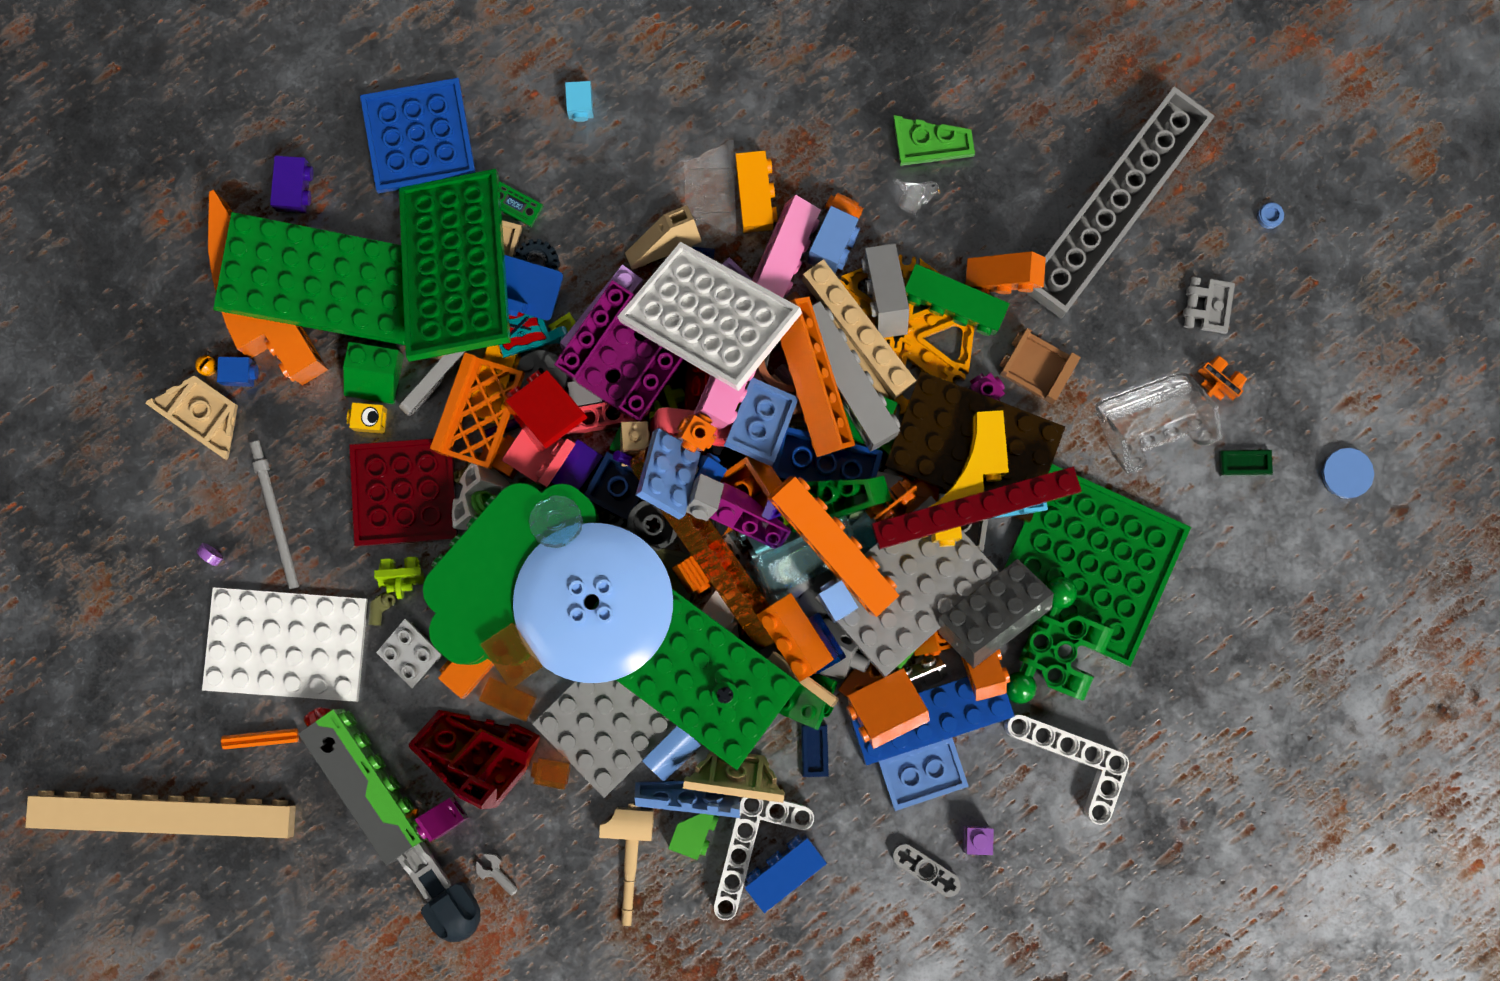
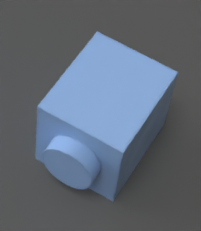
[818,580,858,623]

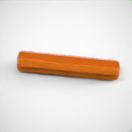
[221,728,299,750]

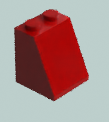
[503,370,588,453]

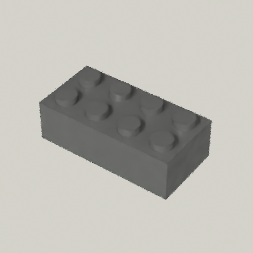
[939,559,1054,669]

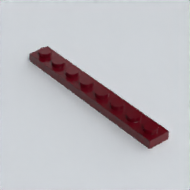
[871,466,1082,550]

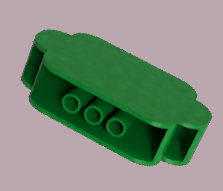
[423,483,599,666]

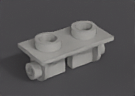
[901,655,948,691]

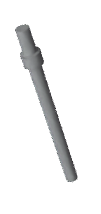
[250,441,299,590]

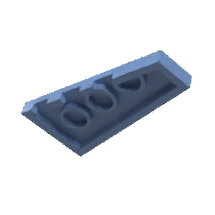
[635,781,740,818]

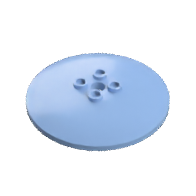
[513,523,673,683]

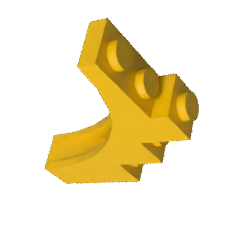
[923,410,1009,547]

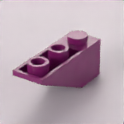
[710,482,791,551]
[415,796,468,842]

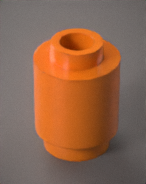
[825,193,864,218]

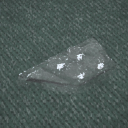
[684,140,736,236]

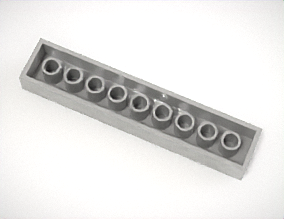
[1025,86,1214,319]

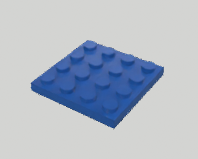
[360,78,476,194]

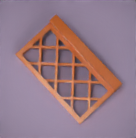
[430,352,525,469]

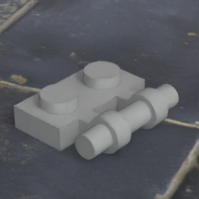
[1183,277,1235,334]

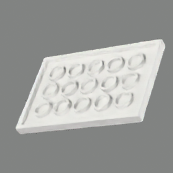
[617,242,802,391]
[202,588,368,702]

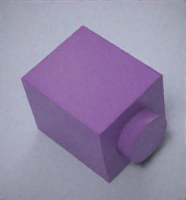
[963,826,994,855]

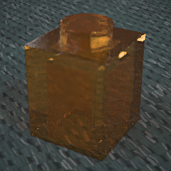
[531,757,571,790]

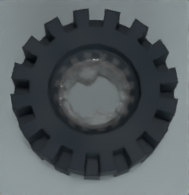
[513,239,560,271]

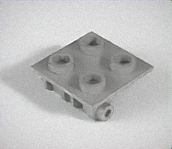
[376,618,443,688]

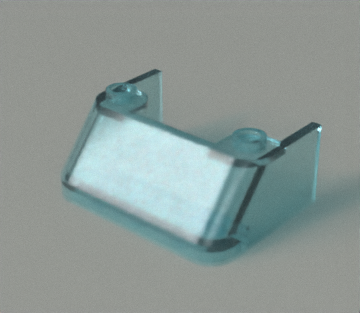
[744,515,855,602]

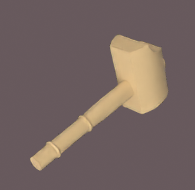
[599,803,654,926]

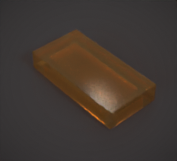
[479,677,537,722]

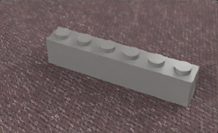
[812,301,900,452]

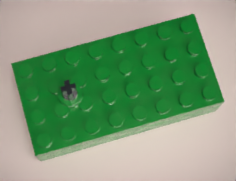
[591,589,800,770]

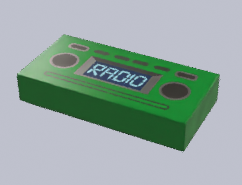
[499,181,544,228]

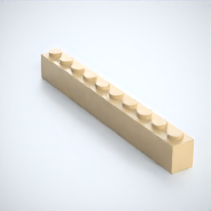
[25,790,296,838]

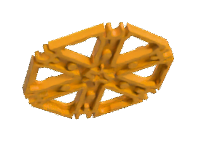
[840,255,974,416]

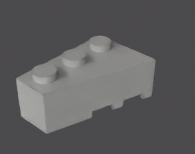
[861,243,909,338]

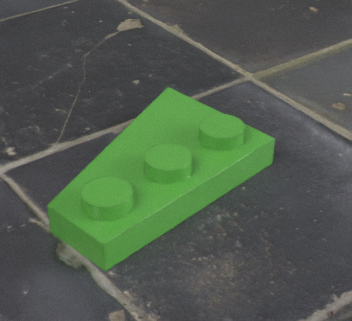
[893,115,975,166]

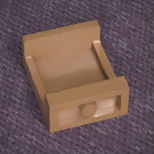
[999,328,1081,404]

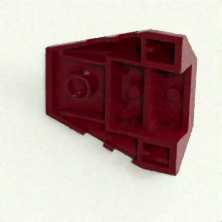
[408,710,540,809]

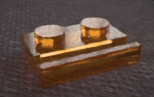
[480,622,544,689]

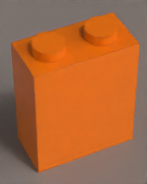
[846,668,929,749]

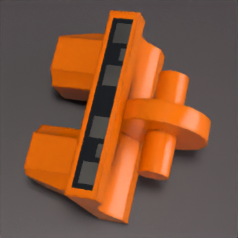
[1197,355,1247,401]

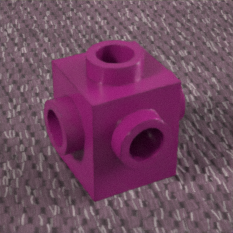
[968,373,1005,401]

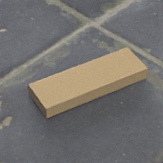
[768,652,839,707]

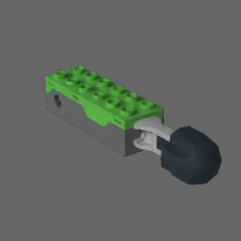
[298,707,480,942]

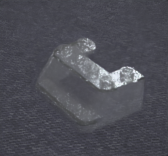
[1095,373,1223,474]

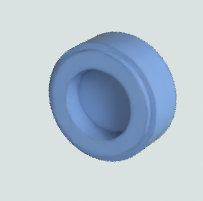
[1257,202,1284,229]

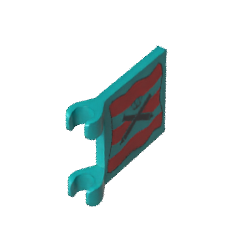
[498,312,568,358]

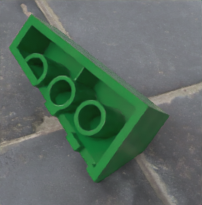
[791,476,892,532]

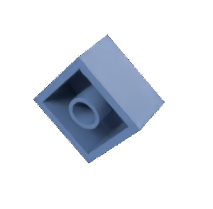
[808,206,860,274]

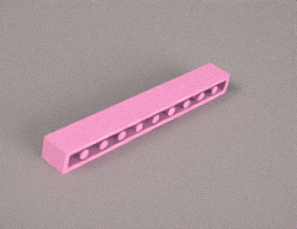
[693,195,821,430]

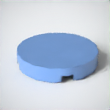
[1321,448,1374,499]

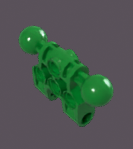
[1007,576,1115,704]

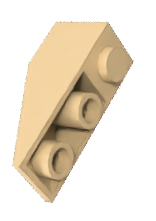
[625,205,702,270]

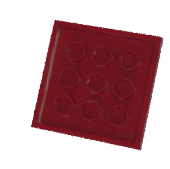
[349,439,458,547]

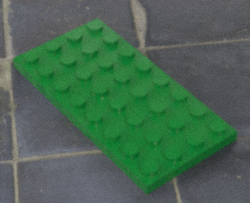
[399,169,511,362]
[213,212,405,345]

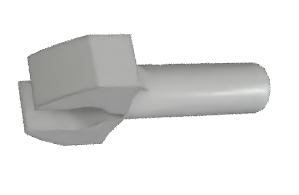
[476,853,518,896]

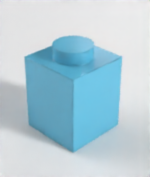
[565,81,594,122]

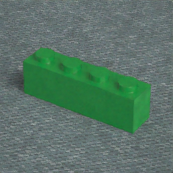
[905,264,1010,336]

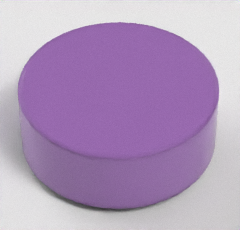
[196,543,223,566]

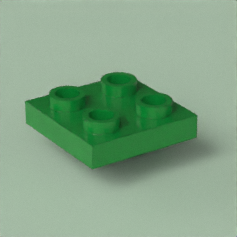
[779,673,838,730]

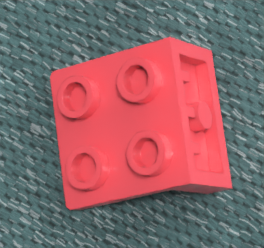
[502,429,575,489]

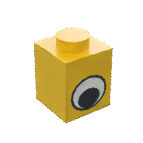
[347,402,388,434]

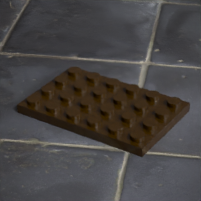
[884,371,1066,523]

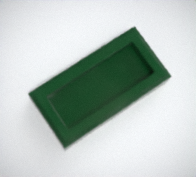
[1219,450,1273,476]

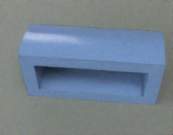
[642,726,702,781]

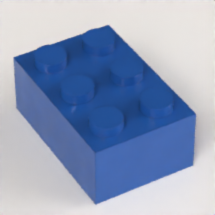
[744,834,827,913]

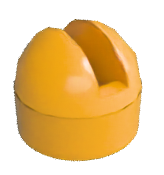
[195,355,217,376]

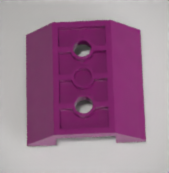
[554,280,683,422]

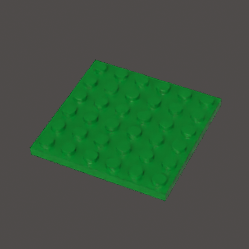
[1003,464,1191,667]

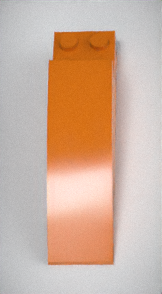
[208,189,328,386]

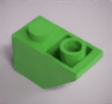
[668,813,719,860]

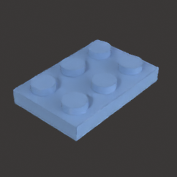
[724,378,798,467]
[636,428,701,520]
[878,738,969,811]

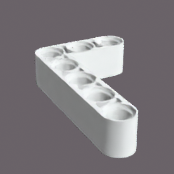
[1004,715,1129,825]
[714,797,814,920]

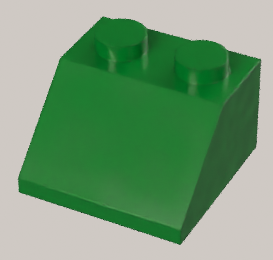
[343,342,404,405]

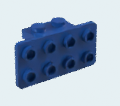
[505,255,563,321]

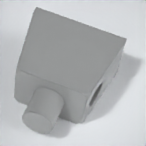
[816,618,870,680]

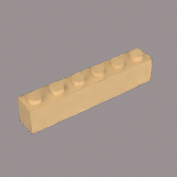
[802,259,916,401]

